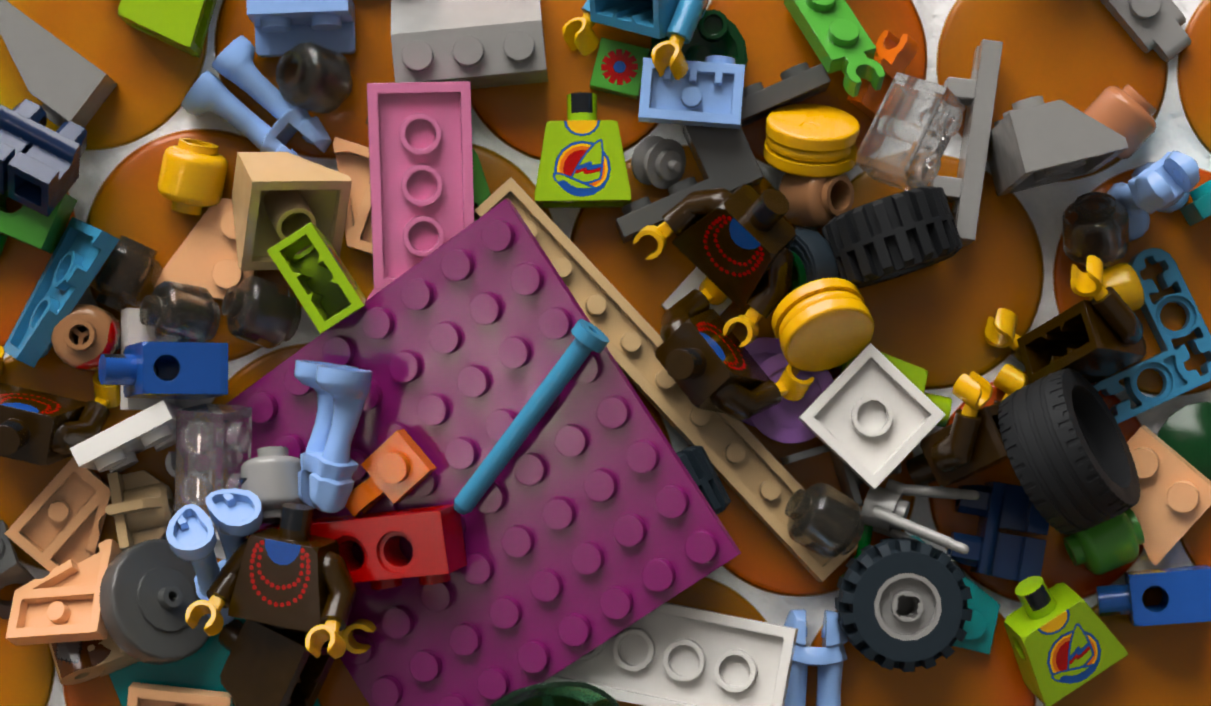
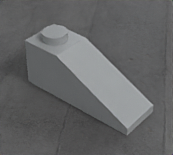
[0,0,117,128]

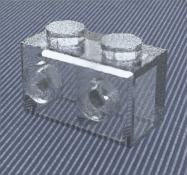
[856,72,966,191]
[175,403,252,516]

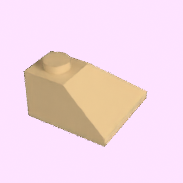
[232,152,352,271]

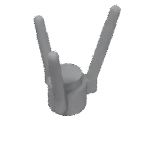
[859,479,980,555]

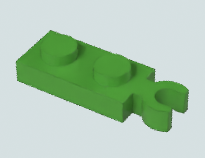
[784,0,885,97]

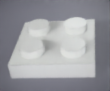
[798,343,946,490]
[70,400,193,473]

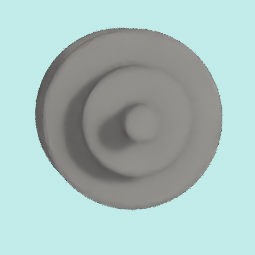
[631,135,686,189]

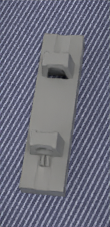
[929,39,1003,246]

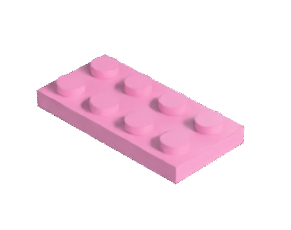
[367,81,474,289]

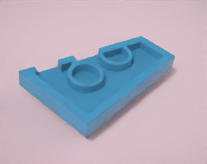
[3,217,120,368]

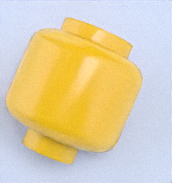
[157,138,228,215]

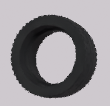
[998,368,1140,535]

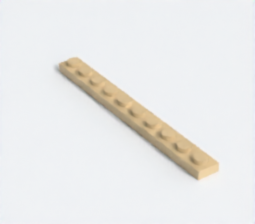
[474,177,858,582]

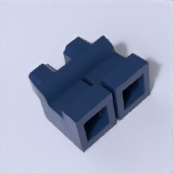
[0,99,87,217]
[947,481,1049,583]

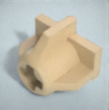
[105,470,175,550]

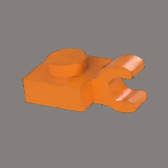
[847,30,919,125]
[345,429,437,517]

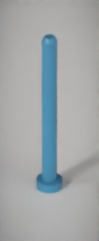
[454,319,609,515]

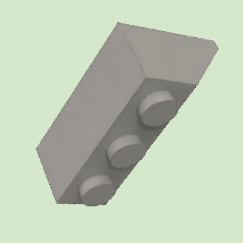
[391,0,548,89]
[987,96,1128,196]

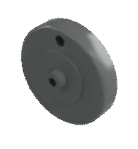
[99,539,210,665]

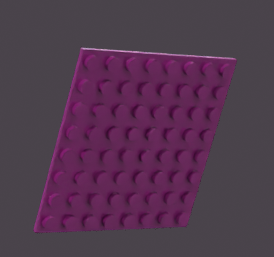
[195,199,741,706]

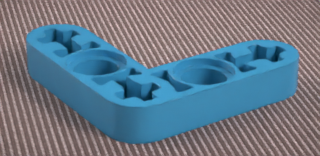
[1092,248,1211,424]

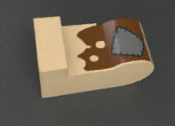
[49,633,139,685]

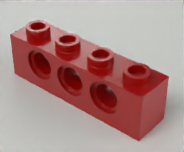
[248,504,467,590]

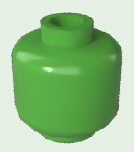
[1063,509,1145,575]

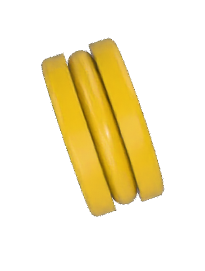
[763,104,860,178]
[771,278,874,372]

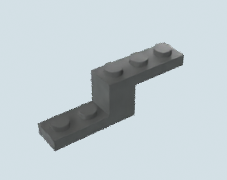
[616,62,831,243]

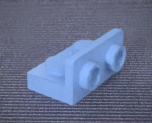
[246,0,356,58]
[638,55,745,129]

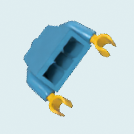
[562,0,708,80]

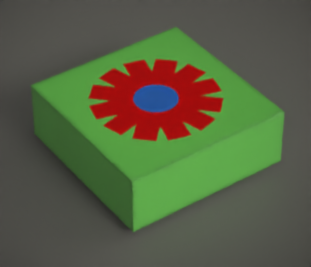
[590,37,650,100]

